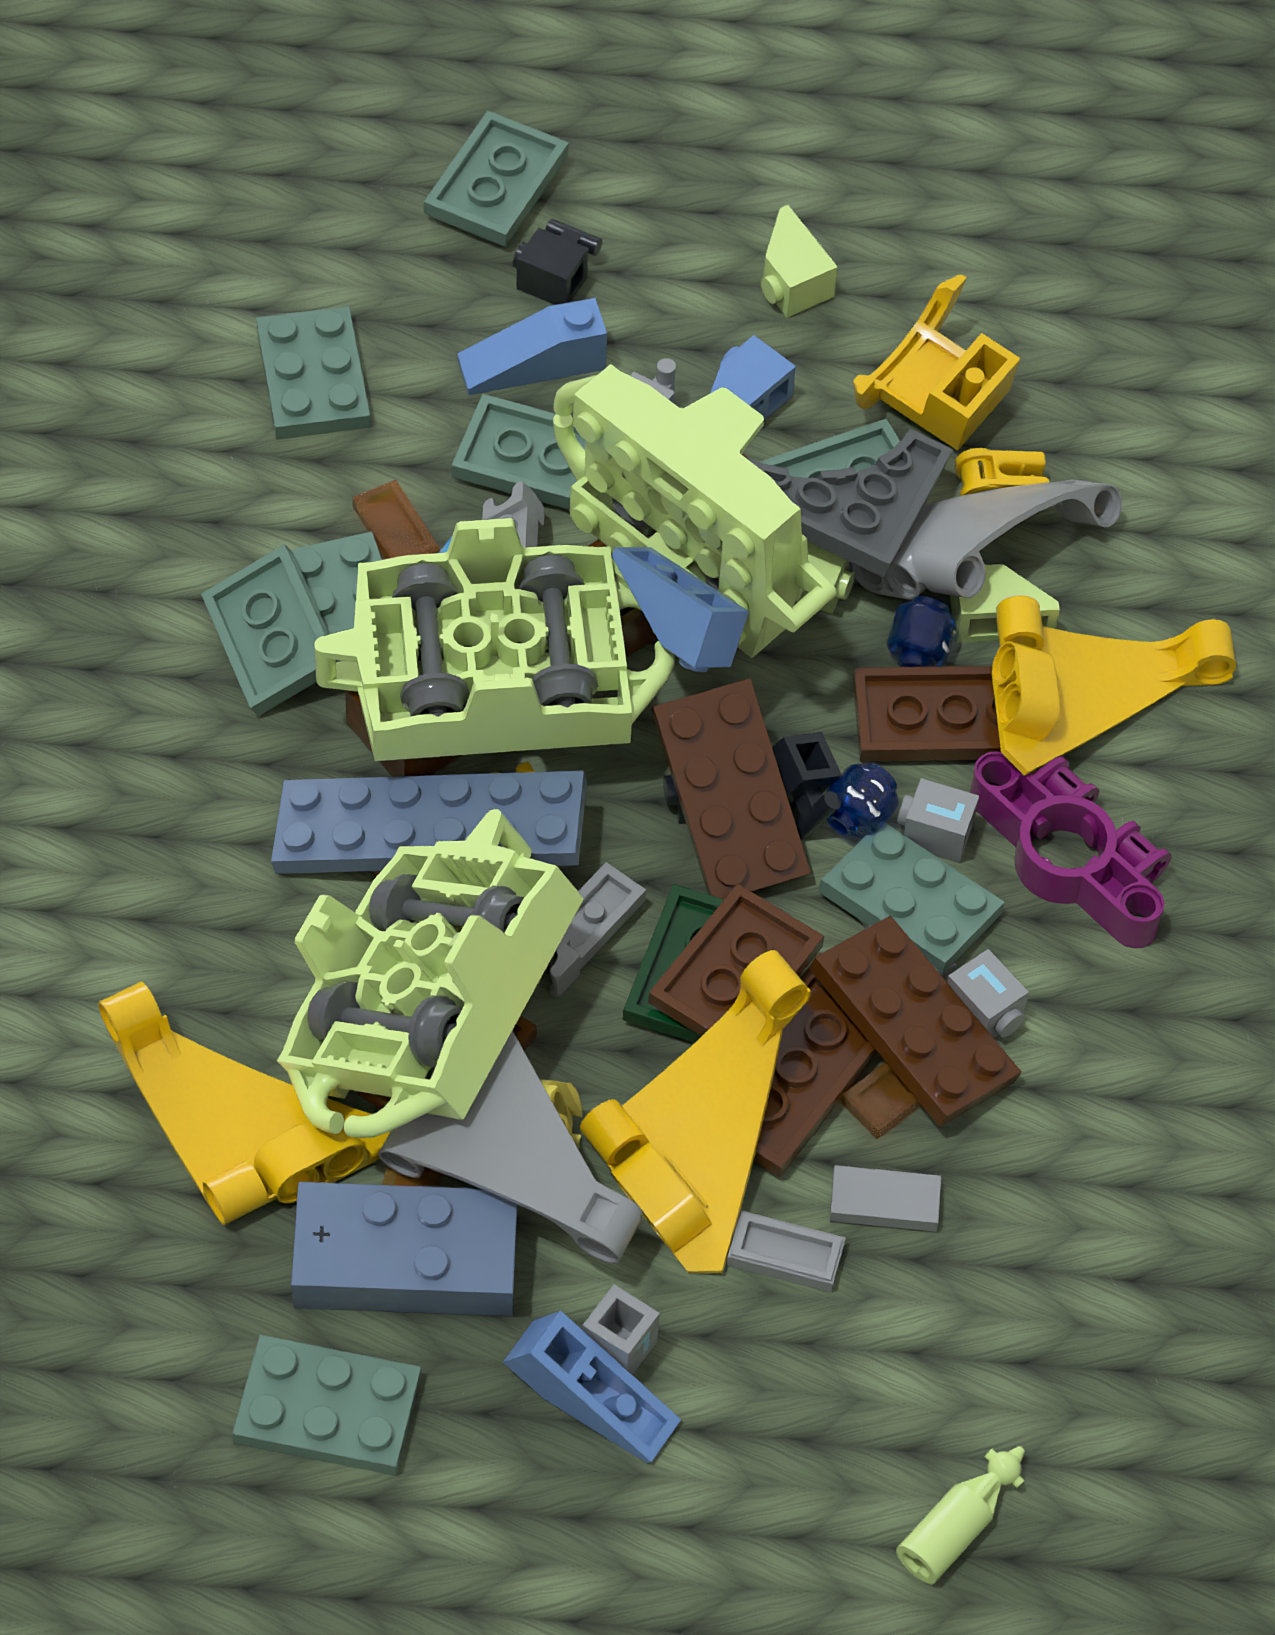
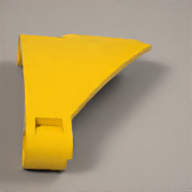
[992,595,1236,776]
[580,950,811,1274]
[98,981,391,1225]

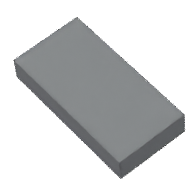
[829,1165,941,1232]
[727,1210,846,1293]

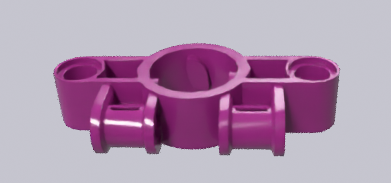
[970,752,1172,949]

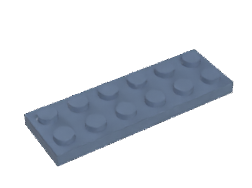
[271,771,587,874]

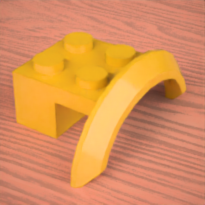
[853,275,1021,451]

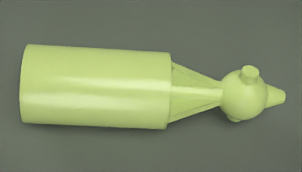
[896,1446,1025,1584]

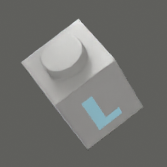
[897,778,979,863]
[947,949,1029,1038]
[582,1284,660,1375]

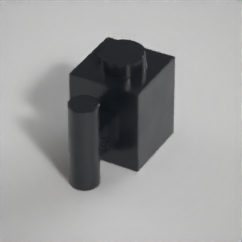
[513,218,603,305]
[772,732,842,839]

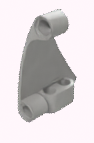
[849,480,1122,599]
[378,1030,643,1264]

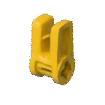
[954,448,1050,496]

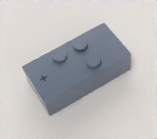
[291,1182,517,1316]

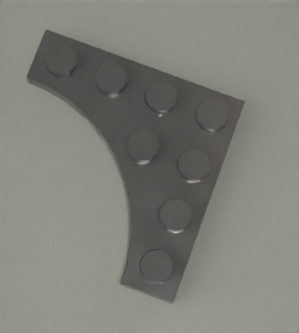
[746,429,953,578]

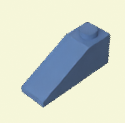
[457,298,607,395]
[710,335,796,420]
[612,547,749,672]
[503,1311,681,1463]

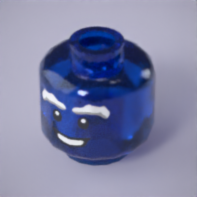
[886,596,957,667]
[826,763,899,838]

